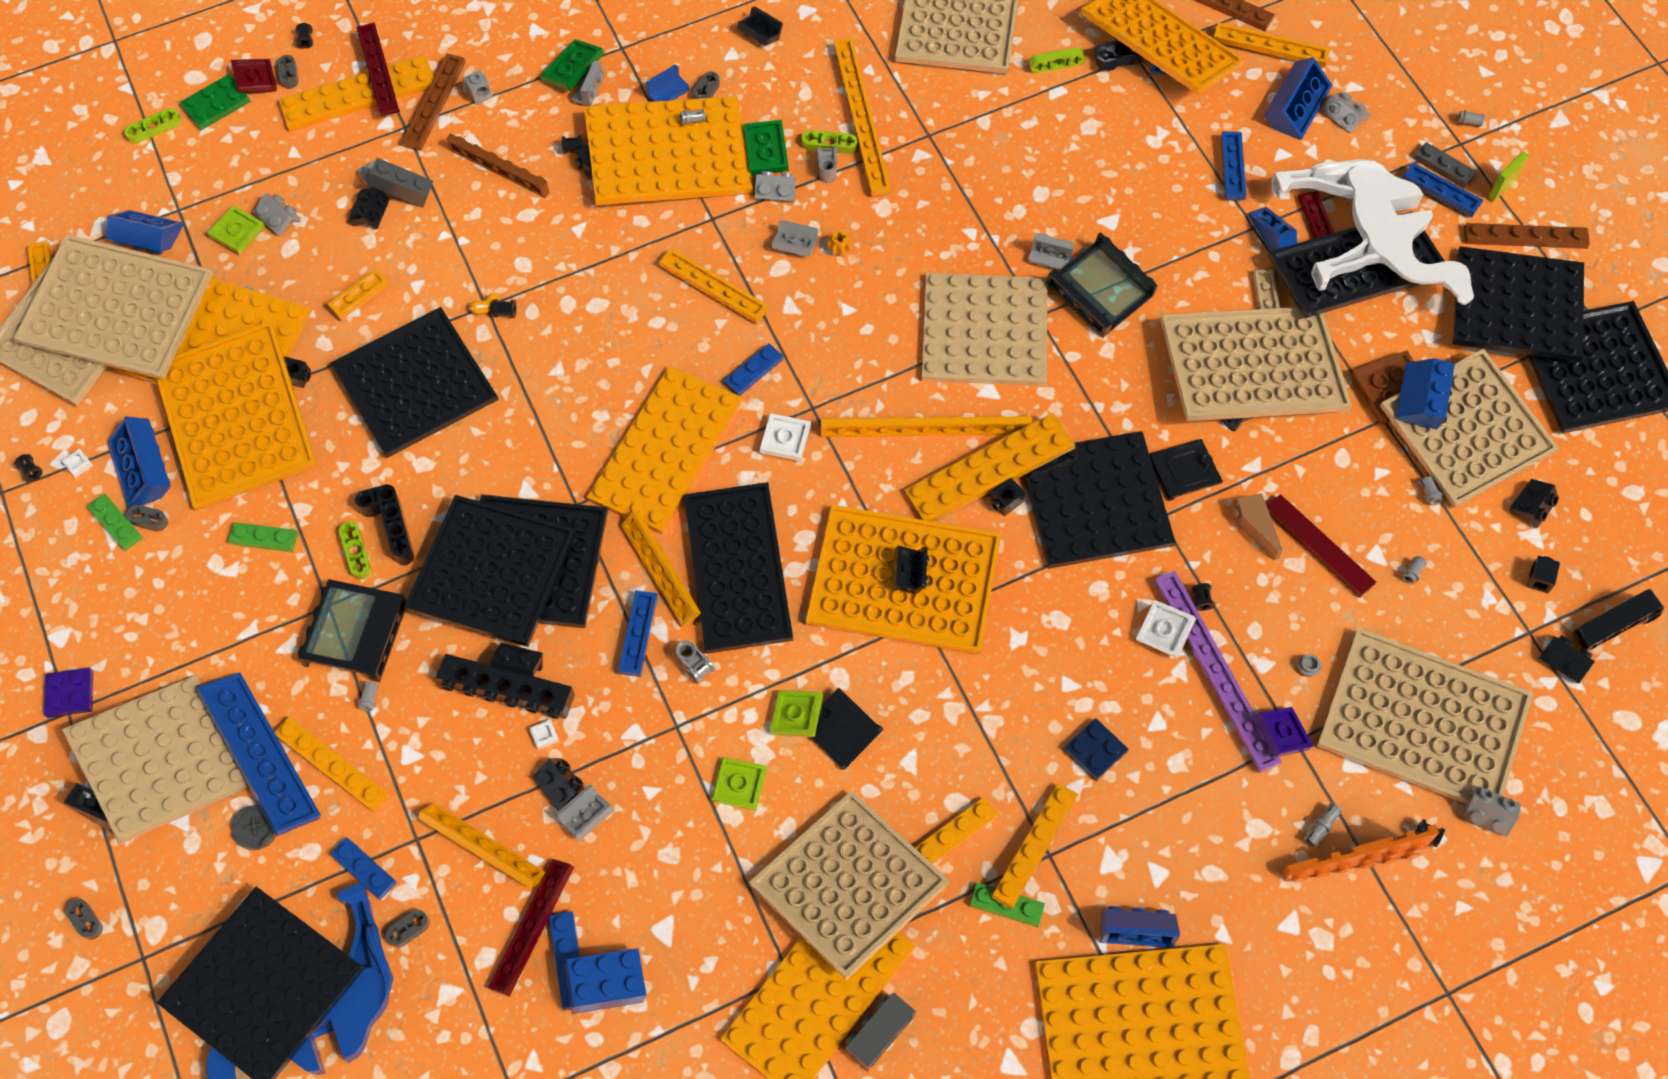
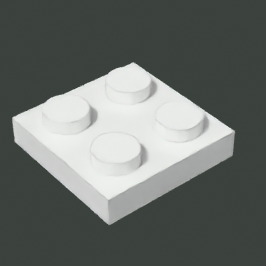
[760,413,811,461]
[1136,600,1196,659]

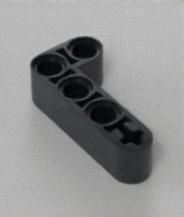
[355,484,415,566]
[1573,589,1665,651]

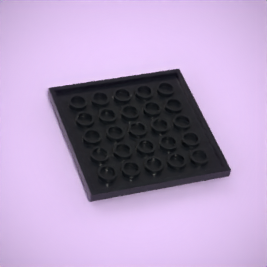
[1452,246,1584,362]
[1527,301,1668,434]
[331,307,499,458]
[1023,431,1176,569]
[480,494,608,628]
[404,495,577,647]
[156,886,365,1079]

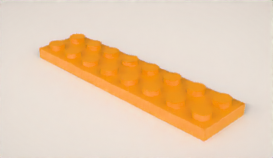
[279,54,434,132]
[905,412,1075,522]

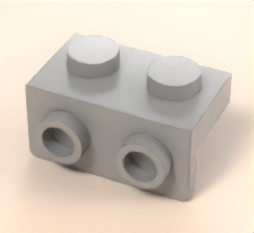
[573,61,605,106]
[1322,92,1371,133]
[755,171,797,202]
[253,193,301,236]
[772,220,818,257]
[1028,232,1074,271]
[556,784,614,841]
[1462,786,1521,837]

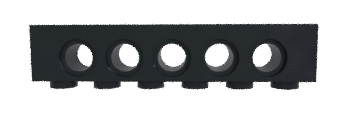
[436,654,575,719]

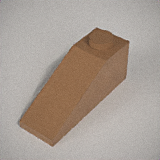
[1232,493,1283,560]

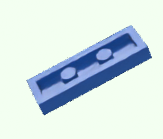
[724,343,783,396]
[330,837,397,900]

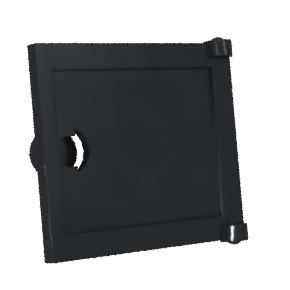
[1149,439,1223,501]
[811,688,884,770]

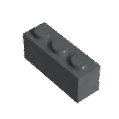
[367,158,433,208]
[845,992,916,1072]

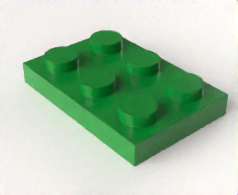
[540,39,605,91]
[180,74,251,130]
[743,120,789,175]

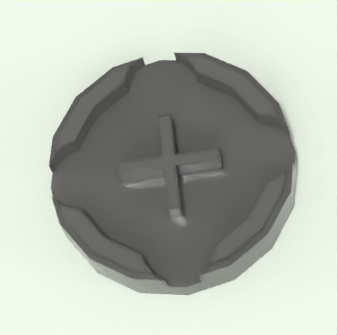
[231,804,276,851]

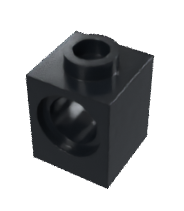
[284,356,311,388]
[991,478,1026,516]
[1526,555,1560,594]

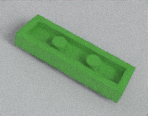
[87,493,143,551]
[228,522,298,553]
[970,882,1045,928]

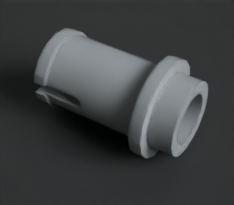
[680,109,705,125]
[1458,109,1485,127]
[1419,476,1443,505]
[1402,556,1427,584]
[358,681,378,712]

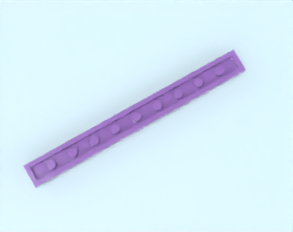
[1155,571,1282,773]

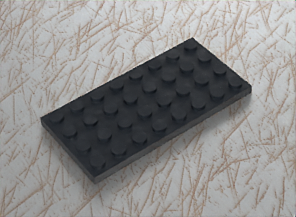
[1268,211,1445,318]
[684,482,794,654]

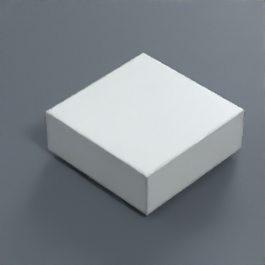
[62,448,93,478]
[530,719,559,750]

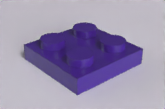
[44,667,93,718]
[1254,707,1313,758]

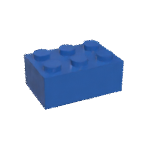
[564,948,647,1015]

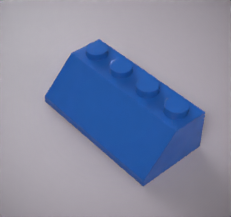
[1264,57,1333,140]
[107,416,171,509]

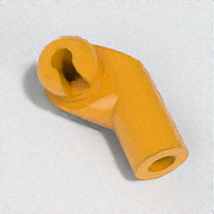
[469,293,499,314]

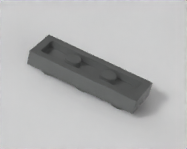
[1414,142,1477,188]

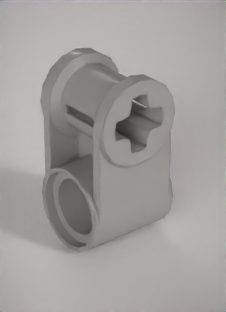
[817,146,837,183]
[676,640,716,684]

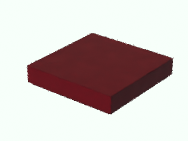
[231,59,277,93]

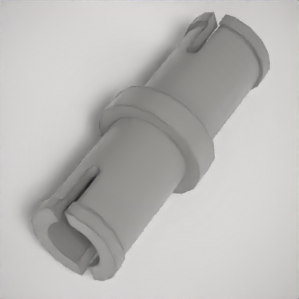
[1303,802,1343,848]

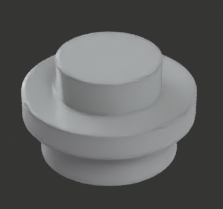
[1298,655,1321,677]

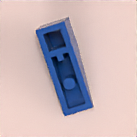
[1249,207,1297,251]

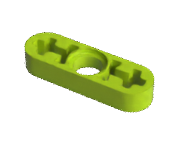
[1029,48,1085,73]
[124,108,181,144]
[802,130,858,154]
[339,521,371,580]

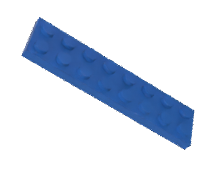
[197,672,321,837]

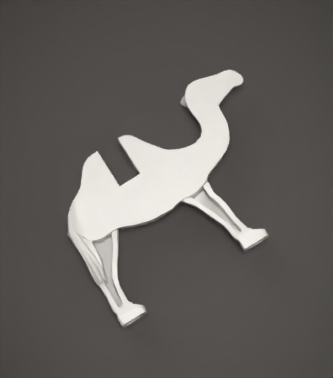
[1271,159,1474,305]

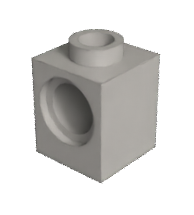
[463,70,493,105]

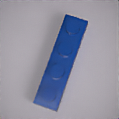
[1221,131,1246,200]
[1402,163,1483,218]
[618,590,658,677]
[549,911,580,1011]

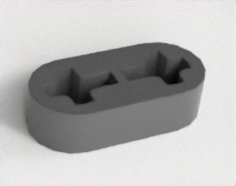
[278,55,299,89]
[693,71,720,99]
[126,505,168,532]
[66,898,103,940]
[386,910,430,948]

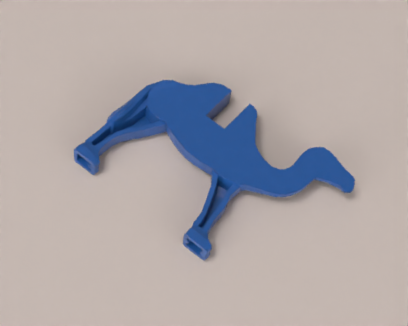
[206,882,394,1079]

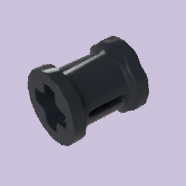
[295,23,313,49]
[562,135,583,154]
[492,299,517,318]
[14,454,42,482]
[1192,583,1215,611]
[1415,818,1445,848]

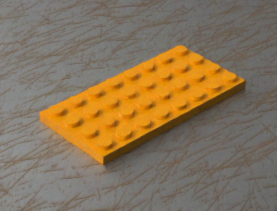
[1080,0,1245,95]
[587,366,743,534]
[720,933,915,1079]

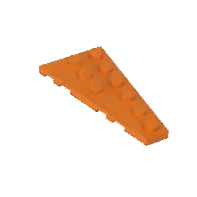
[1282,824,1439,883]

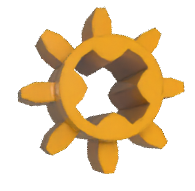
[828,230,852,256]

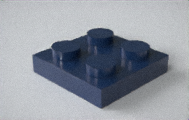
[1064,718,1129,782]

